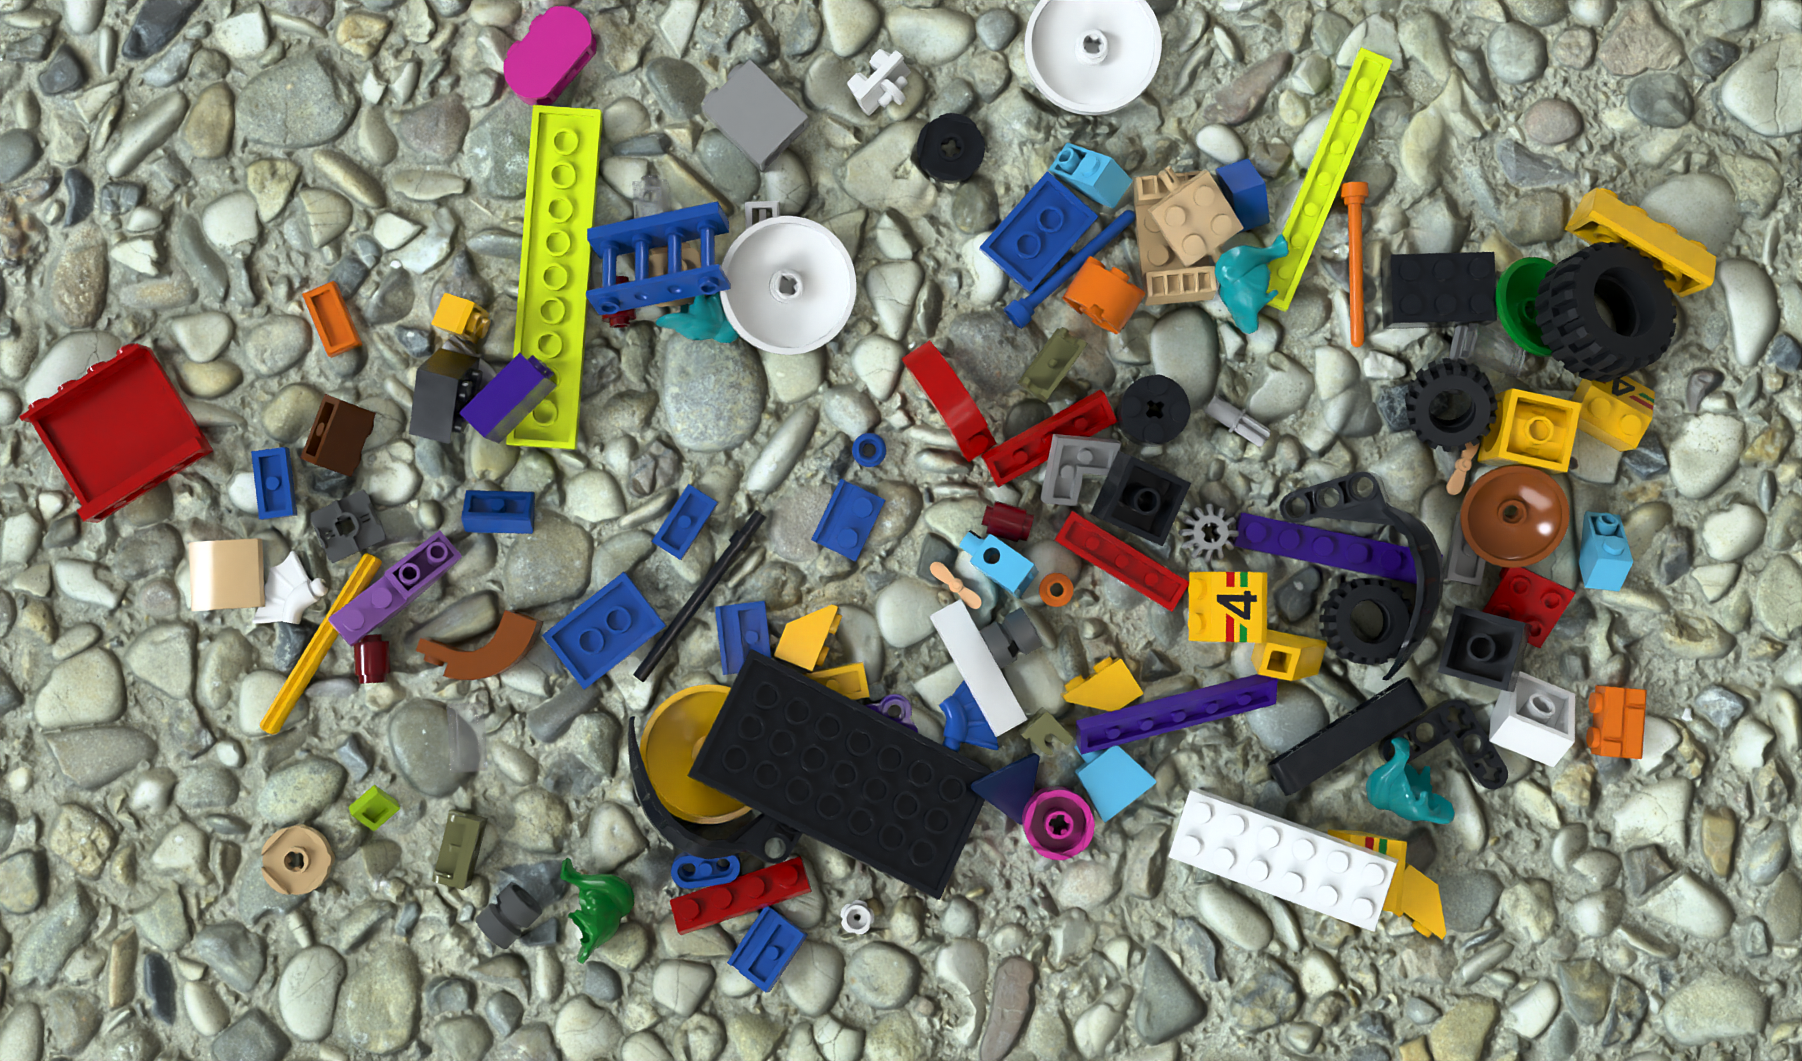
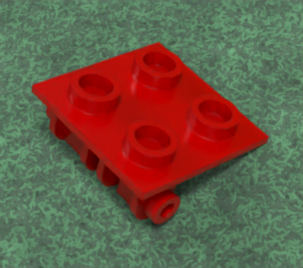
[1482,567,1576,648]

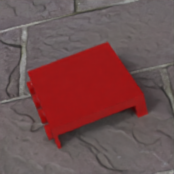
[19,343,214,523]

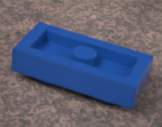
[251,447,298,520]
[651,484,718,560]

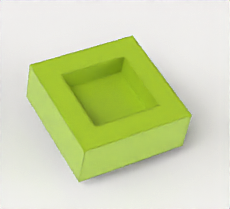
[348,784,400,831]

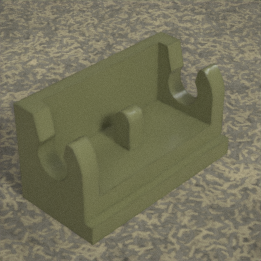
[1017,327,1088,403]
[1017,707,1074,755]
[432,809,488,890]

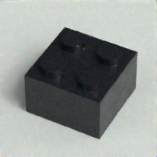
[409,348,483,444]
[1090,451,1191,546]
[1437,605,1532,692]

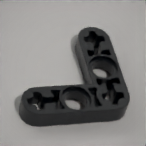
[1378,699,1508,790]

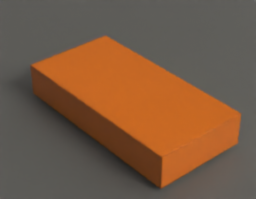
[302,281,363,358]

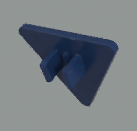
[971,753,1040,825]

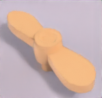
[1446,442,1480,495]
[930,562,982,609]

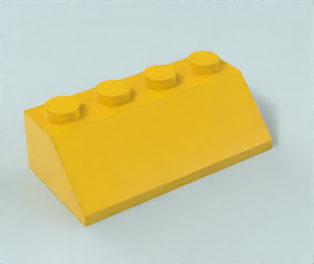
[1565,187,1716,298]

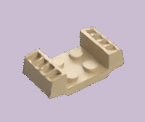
[1132,171,1217,306]

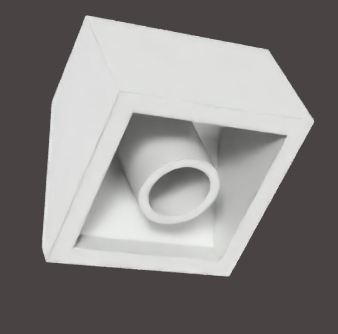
[1489,672,1575,767]

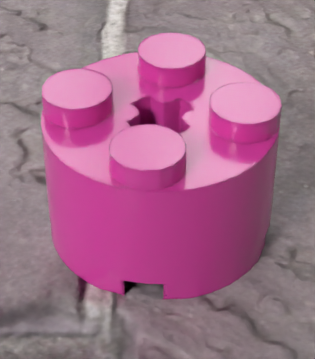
[1022,786,1095,860]

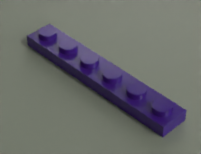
[1233,512,1443,585]
[1076,674,1278,755]

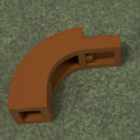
[415,610,544,680]

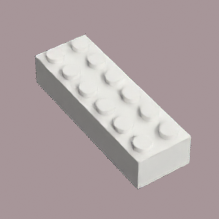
[1169,788,1399,932]

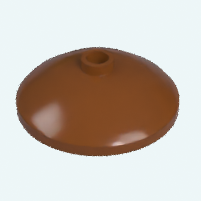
[1460,464,1570,568]

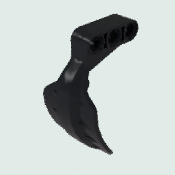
[1279,471,1444,681]
[628,716,803,864]

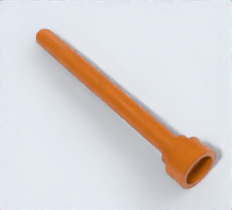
[1340,182,1369,348]

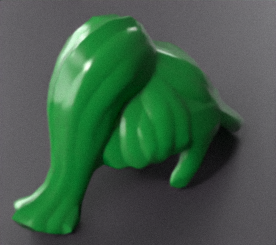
[560,858,635,964]

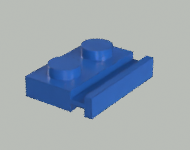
[811,479,886,562]
[715,601,772,675]
[727,906,808,993]

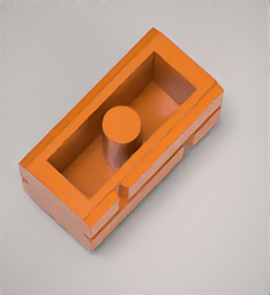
[1586,685,1647,759]

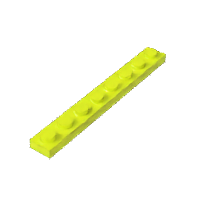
[1266,47,1393,312]

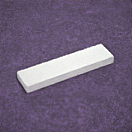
[929,599,1028,737]

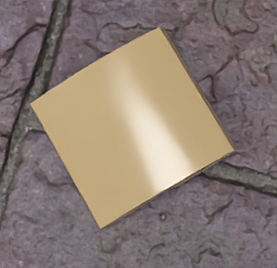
[189,538,265,611]

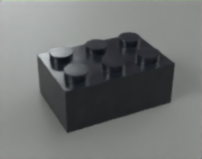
[1380,252,1497,329]

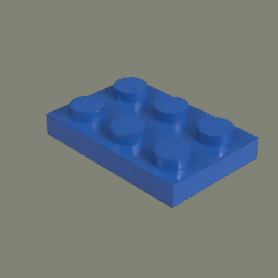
[979,171,1098,294]
[542,572,667,690]

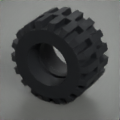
[1405,358,1498,452]
[1319,578,1413,665]

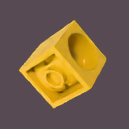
[1477,388,1582,476]

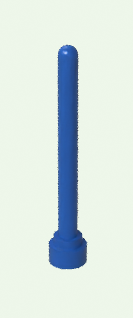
[1004,210,1136,329]

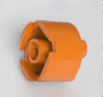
[1062,256,1146,334]

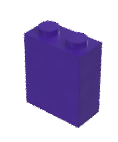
[459,352,557,444]

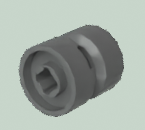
[979,607,1043,669]
[475,882,542,949]

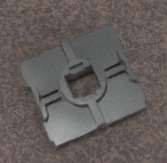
[310,489,386,563]

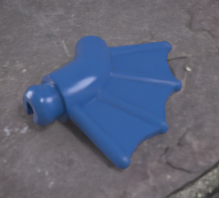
[939,680,999,753]

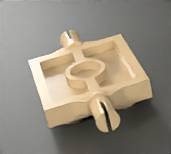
[1148,166,1244,268]

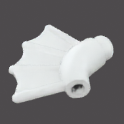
[252,551,328,624]

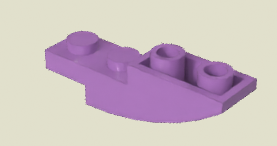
[328,530,462,647]

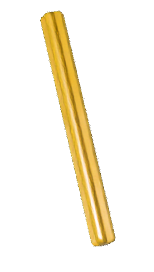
[260,553,382,735]

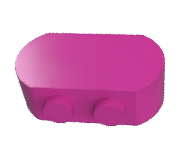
[503,6,597,106]

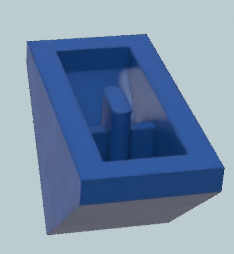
[1215,159,1270,234]

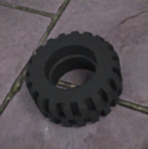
[1534,242,1677,382]

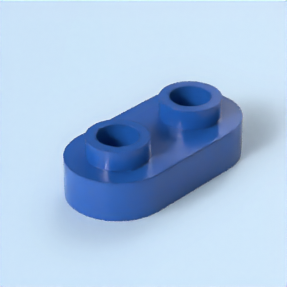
[671,852,741,889]

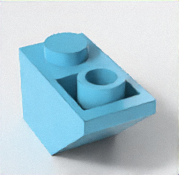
[1048,142,1133,209]
[1579,511,1633,592]

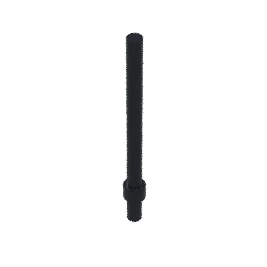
[633,509,767,682]

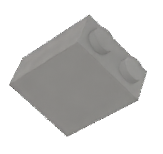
[701,60,810,172]

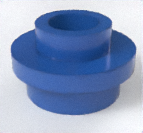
[852,433,886,467]

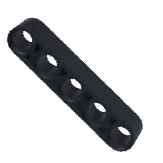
[1267,677,1428,796]

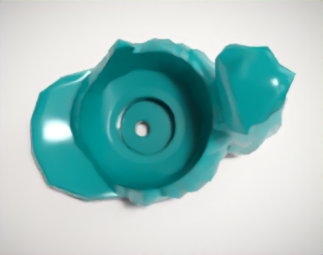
[1214,234,1289,334]
[656,265,740,343]
[1366,737,1455,824]

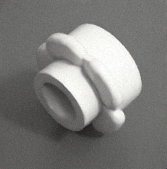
[840,900,874,934]

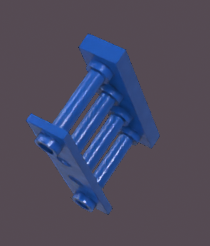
[586,201,731,315]

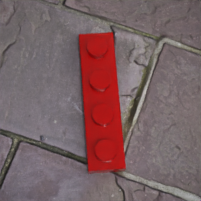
[981,389,1118,487]
[1053,511,1189,612]
[670,856,812,935]

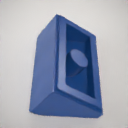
[461,490,535,534]

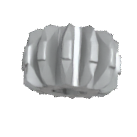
[1178,504,1239,562]

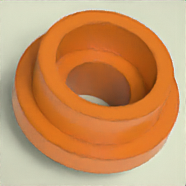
[1039,573,1073,607]

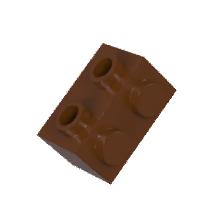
[300,394,376,477]

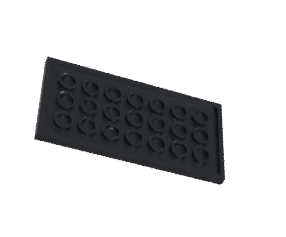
[687,649,994,900]

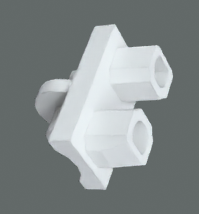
[847,49,911,116]

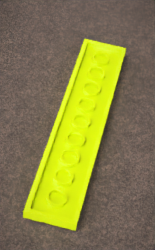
[506,105,603,450]

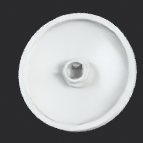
[1024,0,1162,115]
[719,216,856,355]

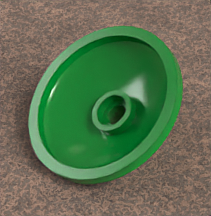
[1496,257,1556,357]

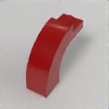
[901,340,997,462]

